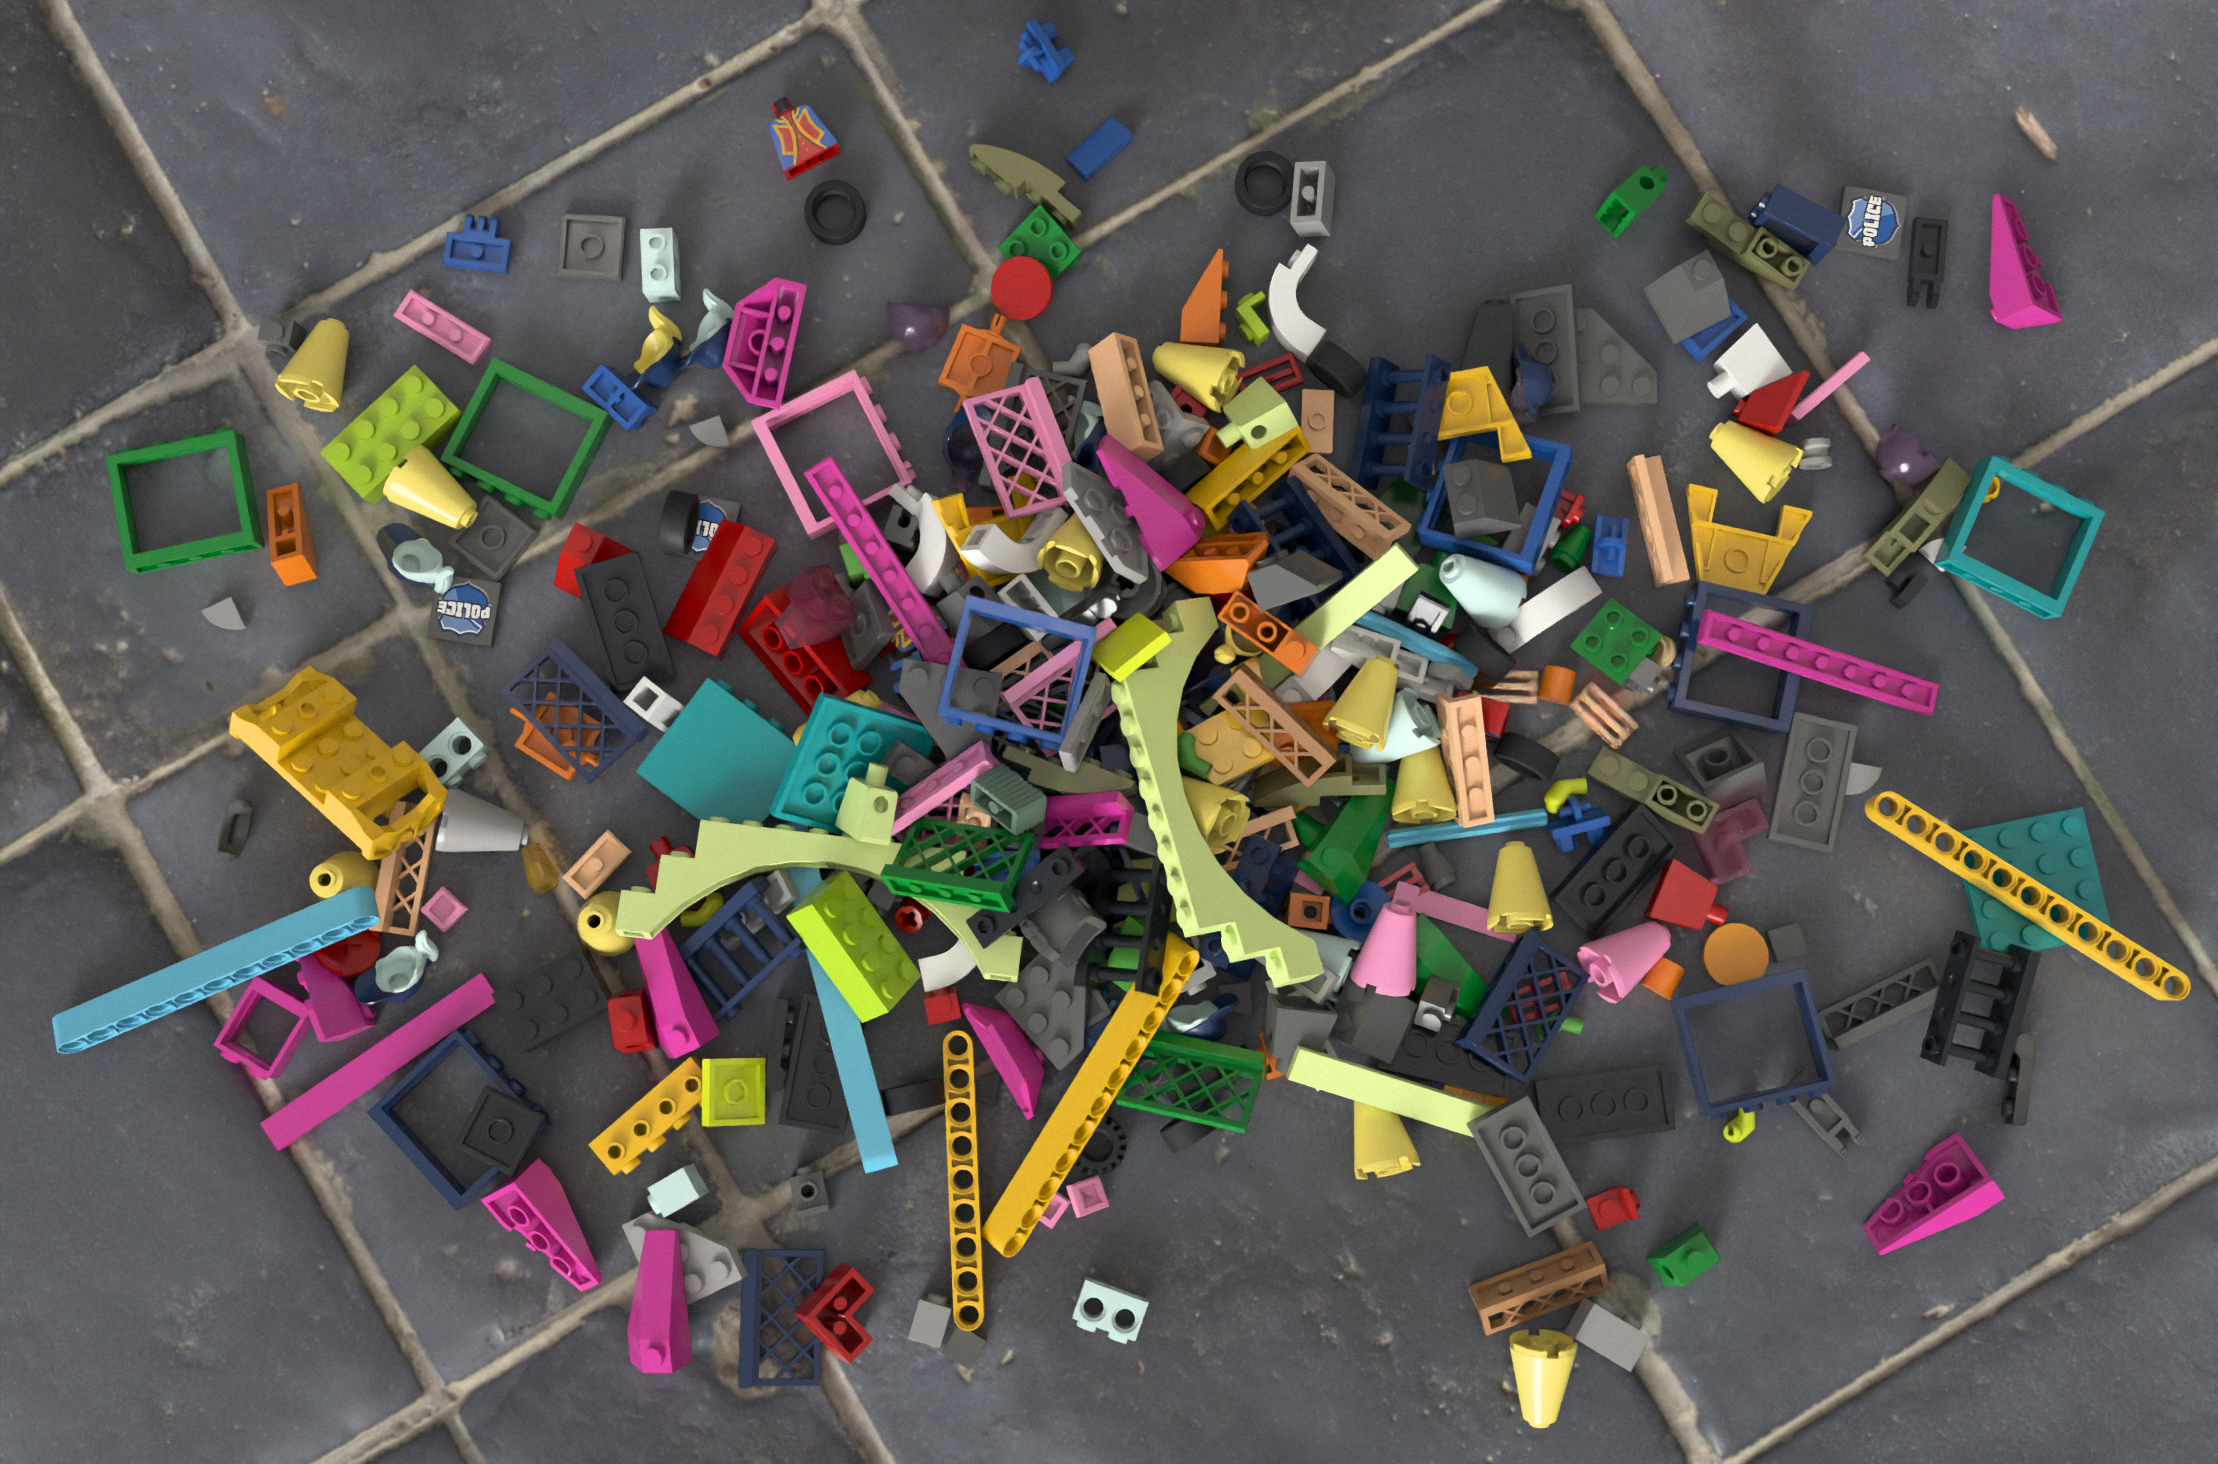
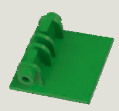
[997,204,1082,281]
[1570,598,1663,685]

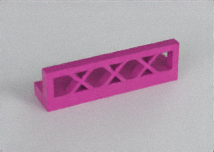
[1039,791,1134,849]

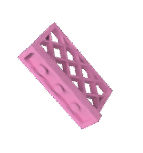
[963,376,1072,521]
[1000,617,1143,759]
[891,739,1002,845]

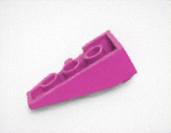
[1989,193,2063,329]
[1096,434,1206,572]
[634,927,720,1058]
[296,952,376,1042]
[1862,1132,2006,1255]
[481,1158,603,1292]
[627,1229,693,1373]

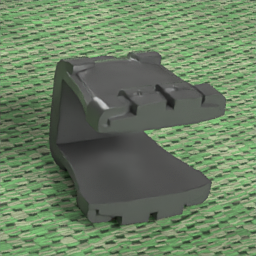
[1019,885,1106,969]

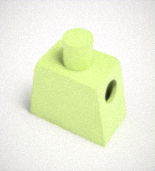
[1216,376,1299,449]
[835,762,898,846]

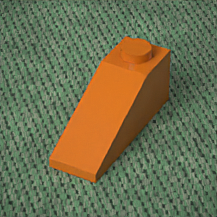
[266,482,318,586]

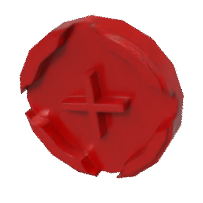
[991,256,1055,321]
[314,928,381,977]

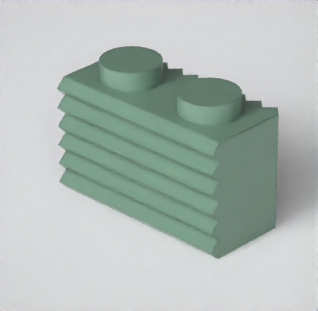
[970,763,1047,837]

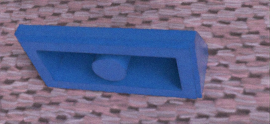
[1065,117,1133,182]

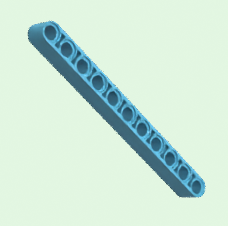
[774,822,898,1174]
[52,886,380,1054]

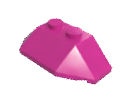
[722,277,807,410]
[959,1002,1047,1120]

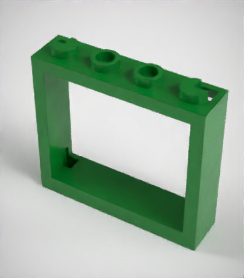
[440,357,614,521]
[106,427,265,574]

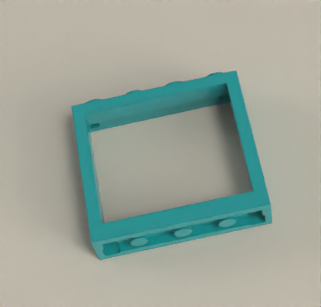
[1933,455,2105,620]

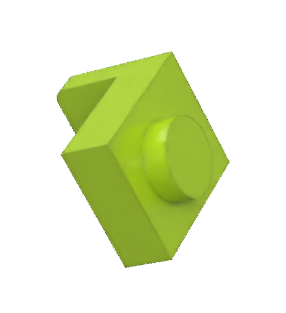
[1235,291,1270,347]

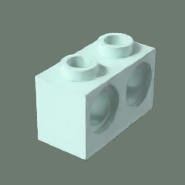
[640,227,681,303]
[419,717,492,790]
[647,1163,709,1217]
[1072,1277,1149,1344]

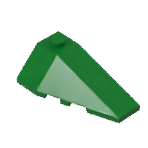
[1295,776,1396,906]
[1410,912,1508,1021]

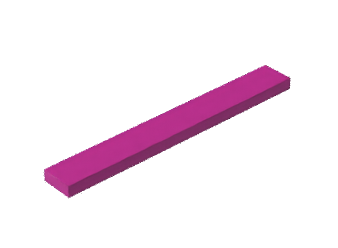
[803,455,969,668]
[1696,609,1940,716]
[260,972,496,1151]

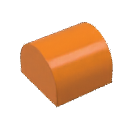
[1193,425,1234,468]
[1536,665,1577,706]
[1640,957,1686,1000]

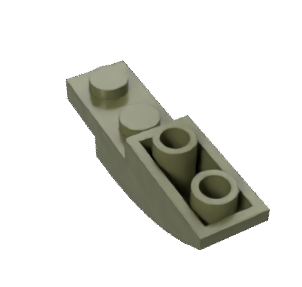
[969,144,1082,231]
[1684,192,1811,290]
[1861,457,1973,577]
[1002,744,1139,797]
[1587,746,1720,835]
[1254,753,1386,807]

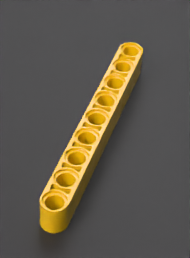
[943,1030,985,1331]

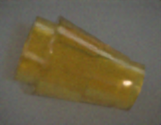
[520,843,559,894]

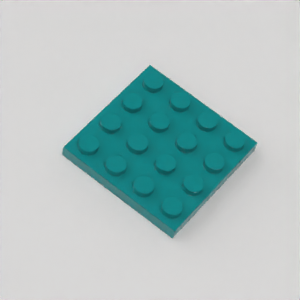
[769,692,935,838]
[1959,807,2112,954]

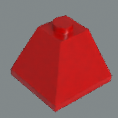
[1731,370,1810,437]
[554,522,641,599]

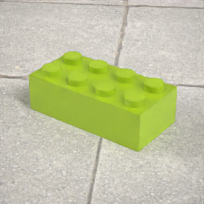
[319,365,463,506]
[786,869,922,1023]

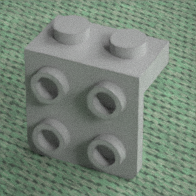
[1145,380,1210,472]
[1180,934,1218,996]

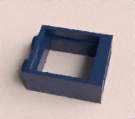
[1748,184,1848,266]

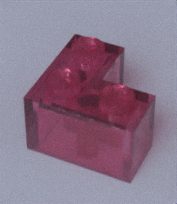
[775,564,859,650]
[1688,798,1769,885]

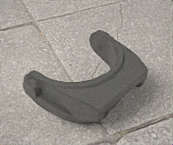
[217,797,253,862]

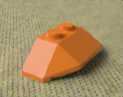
[1163,532,1270,595]

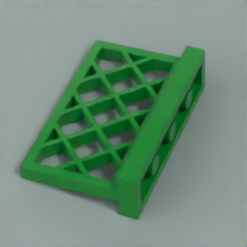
[880,817,1036,913]
[1116,1030,1268,1134]

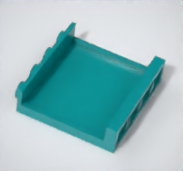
[636,677,796,825]

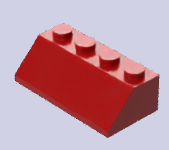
[663,518,778,661]
[737,582,873,717]

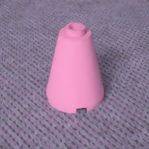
[1350,899,1416,996]
[1577,921,1671,1003]

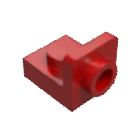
[1584,1184,1641,1231]

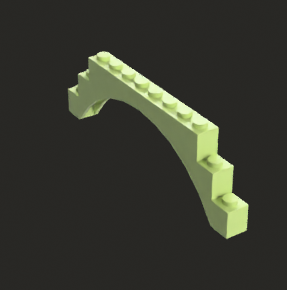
[1111,596,1324,988]
[615,817,1023,983]

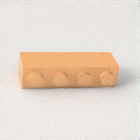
[1088,332,1164,463]

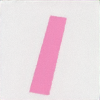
[1393,881,1517,943]

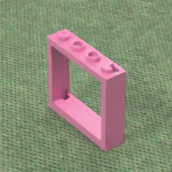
[751,369,916,540]

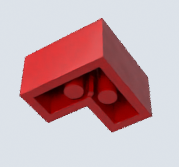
[794,1263,875,1364]

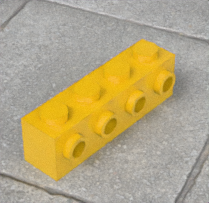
[1185,425,1312,531]
[588,1056,702,1175]

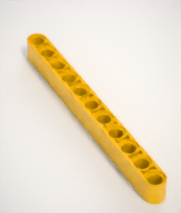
[1865,791,2191,1000]
[981,933,1200,1258]

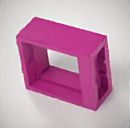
[213,976,312,1080]

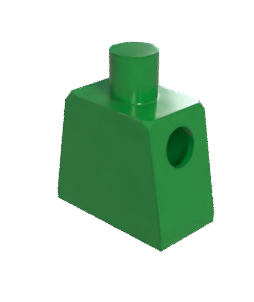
[1594,165,1668,239]
[1392,551,1458,634]
[1646,1222,1721,1287]

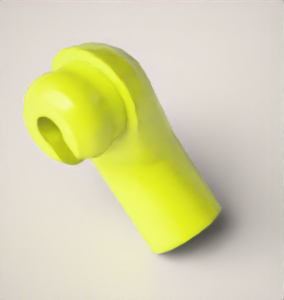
[1544,778,1587,814]
[681,892,725,927]
[1723,1108,1756,1143]

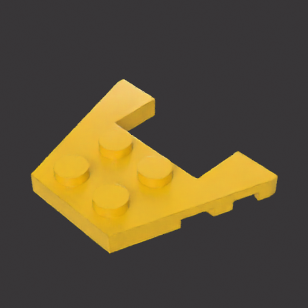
[1409,366,1532,475]
[931,469,1039,587]
[1686,484,1813,595]
[1177,656,1276,787]

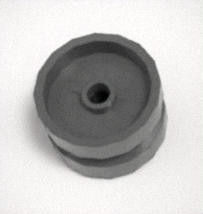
[1091,554,1167,625]

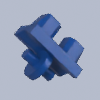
[1018,18,1074,84]
[1589,515,1629,577]
[1545,795,1611,853]

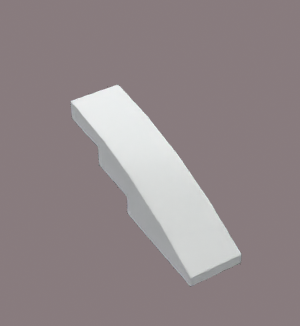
[1330,625,1455,704]

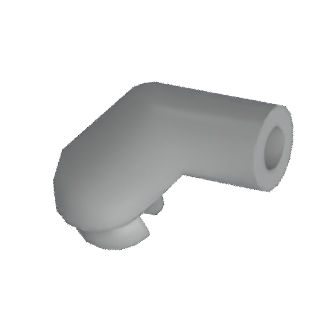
[1052,342,1092,377]

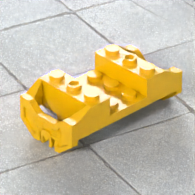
[229,666,448,860]

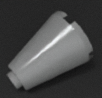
[435,788,530,852]

